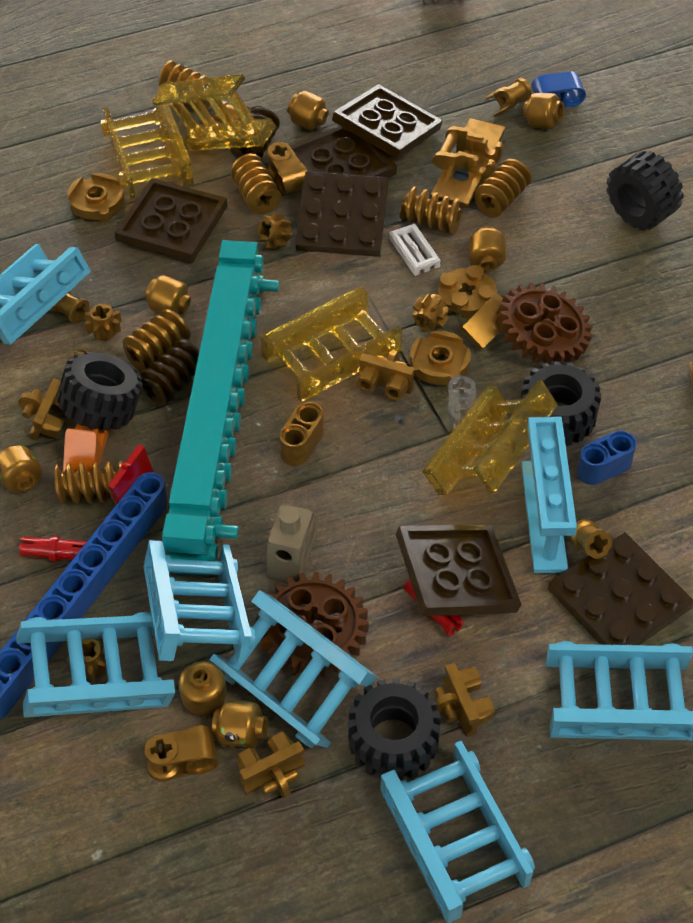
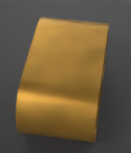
[280,402,324,466]

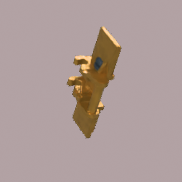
[430,118,505,208]

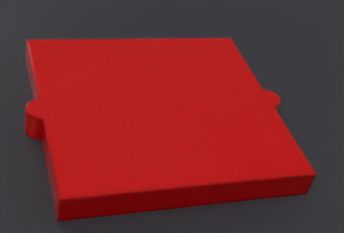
[108,444,154,505]

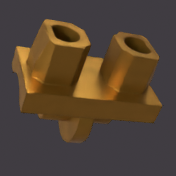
[358,350,415,401]
[18,378,66,440]
[434,663,495,737]
[237,731,305,798]

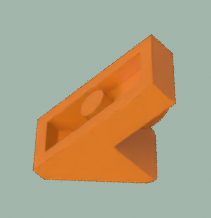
[63,424,110,472]

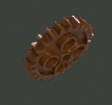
[496,283,593,364]
[256,572,369,677]

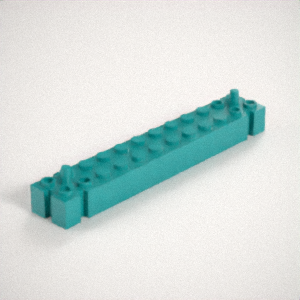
[162,240,279,577]

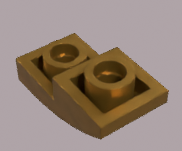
[459,292,503,351]

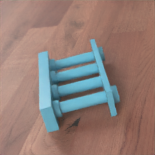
[0,244,91,345]
[521,417,577,573]
[143,540,255,663]
[209,590,378,748]
[16,612,175,718]
[546,641,693,741]
[380,741,535,923]

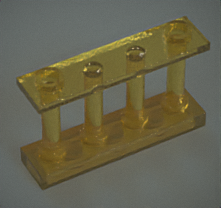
[152,74,276,151]
[100,95,194,199]
[260,286,402,402]
[422,381,558,495]

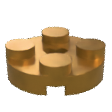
[68,173,125,223]
[438,265,497,319]
[410,331,471,387]

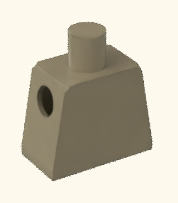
[267,505,317,583]

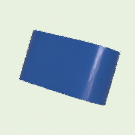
[531,71,586,108]
[577,431,636,485]

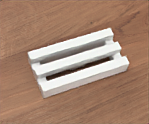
[389,223,441,276]

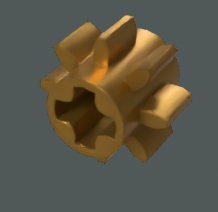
[257,213,292,249]
[412,294,450,331]
[84,304,122,341]
[67,638,107,682]

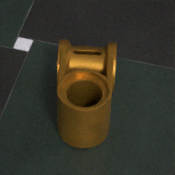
[267,142,308,195]
[145,725,219,781]

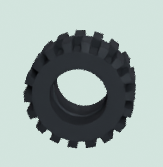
[606,151,684,230]
[57,352,143,431]
[518,362,601,446]
[348,678,441,781]

